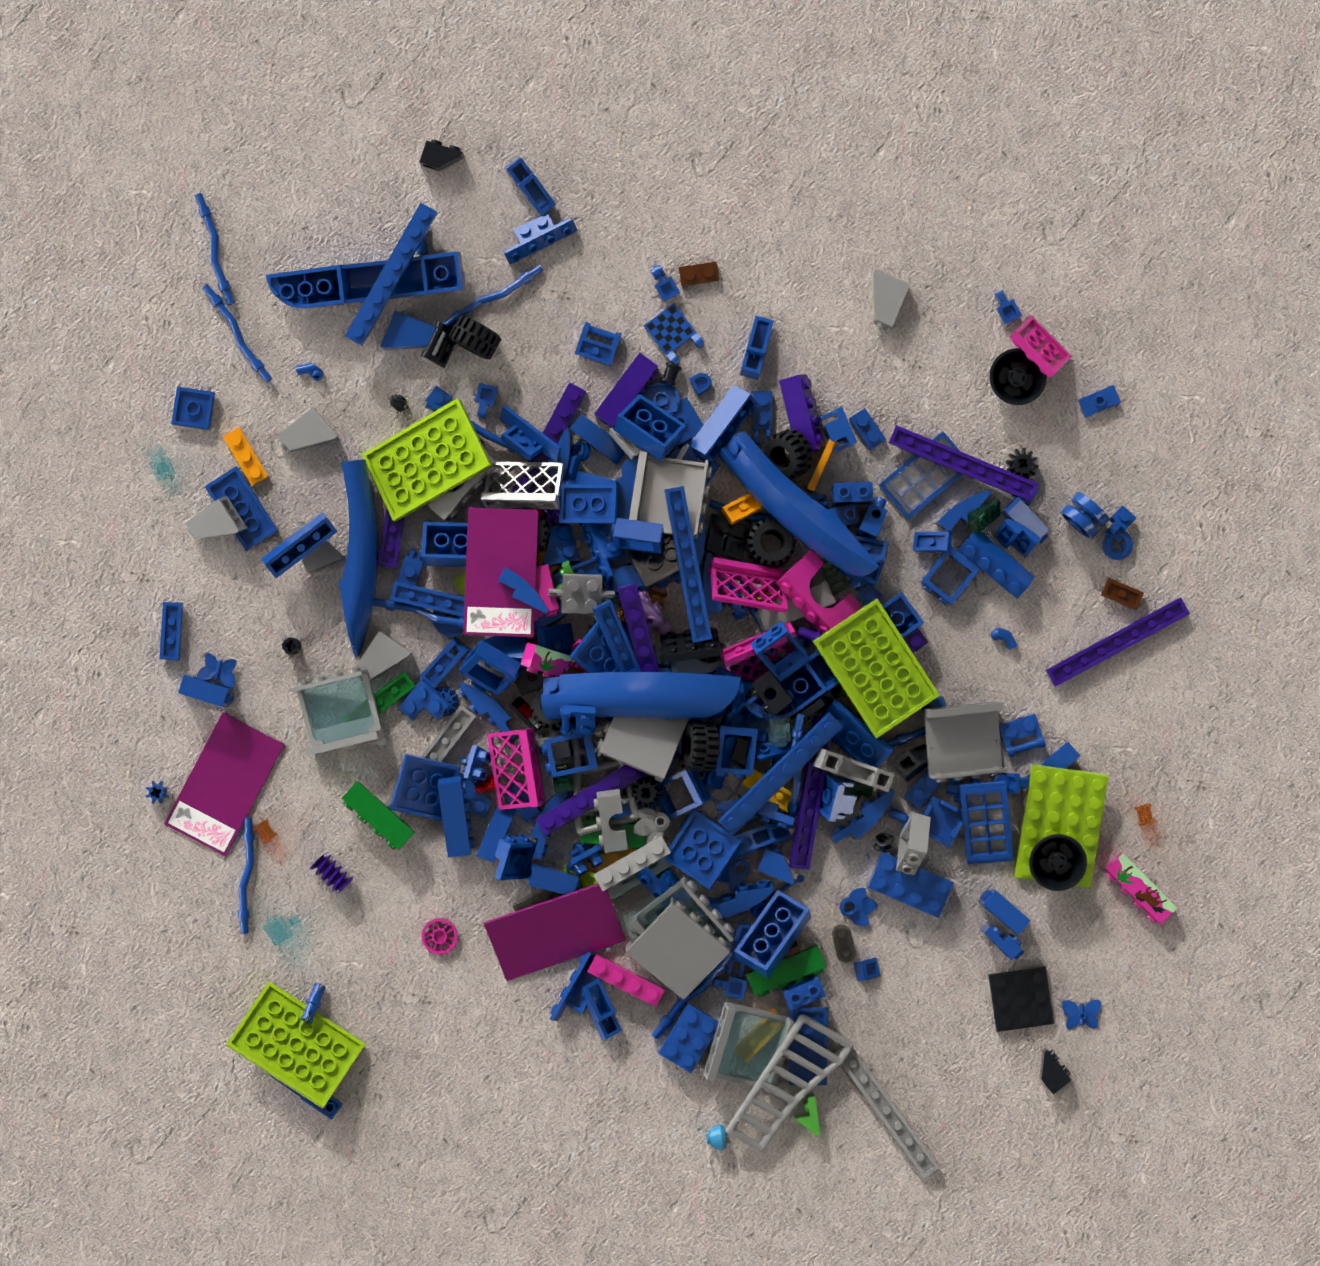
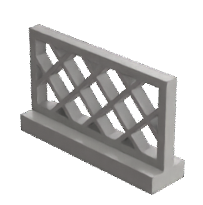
[481,462,564,510]

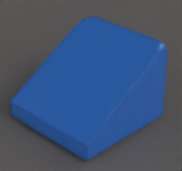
[854,957,880,981]

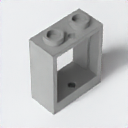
[896,812,931,875]

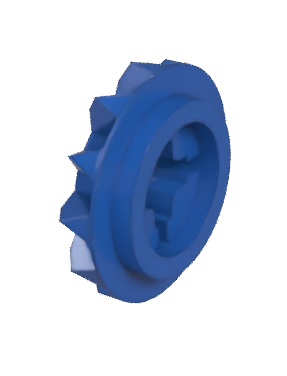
[1102,529,1133,560]
[435,686,459,717]

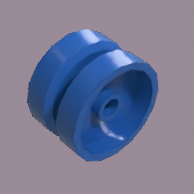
[1060,492,1110,540]

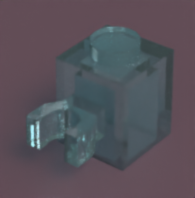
[767,718,791,748]
[263,915,300,946]

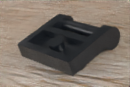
[421,321,456,368]

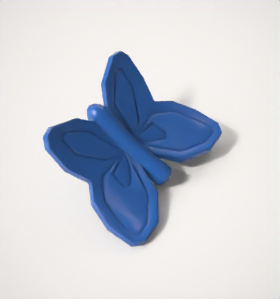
[196,653,237,688]
[1062,1000,1101,1029]

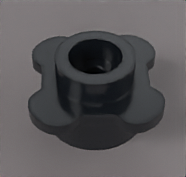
[390,394,409,412]
[874,833,894,852]

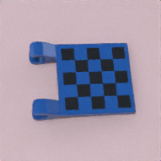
[644,303,704,365]

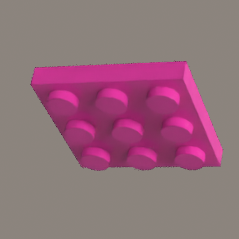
[1010,316,1072,378]

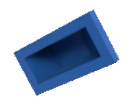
[757,847,795,885]

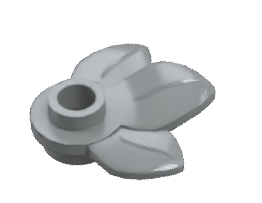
[632,807,670,844]

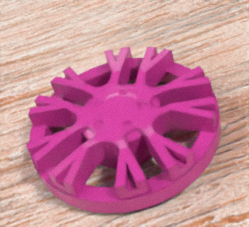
[422,918,458,954]

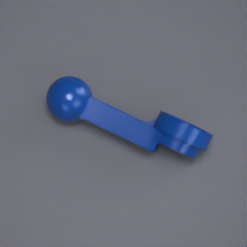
[562,442,591,484]

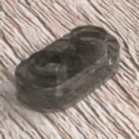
[832,924,856,963]

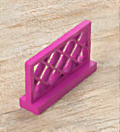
[708,557,788,613]
[720,621,797,683]
[487,727,546,810]

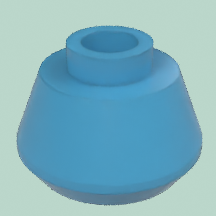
[706,1124,727,1151]

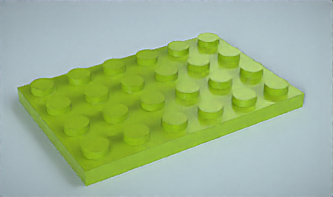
[362,398,493,522]
[812,599,940,739]
[1014,764,1109,888]
[225,981,365,1109]

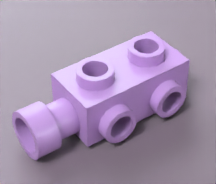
[639,590,672,635]

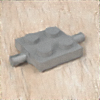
[548,574,615,614]

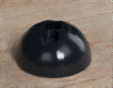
[989,348,1047,405]
[1029,834,1087,891]

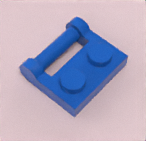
[575,322,622,367]
[560,705,596,736]
[999,714,1046,758]

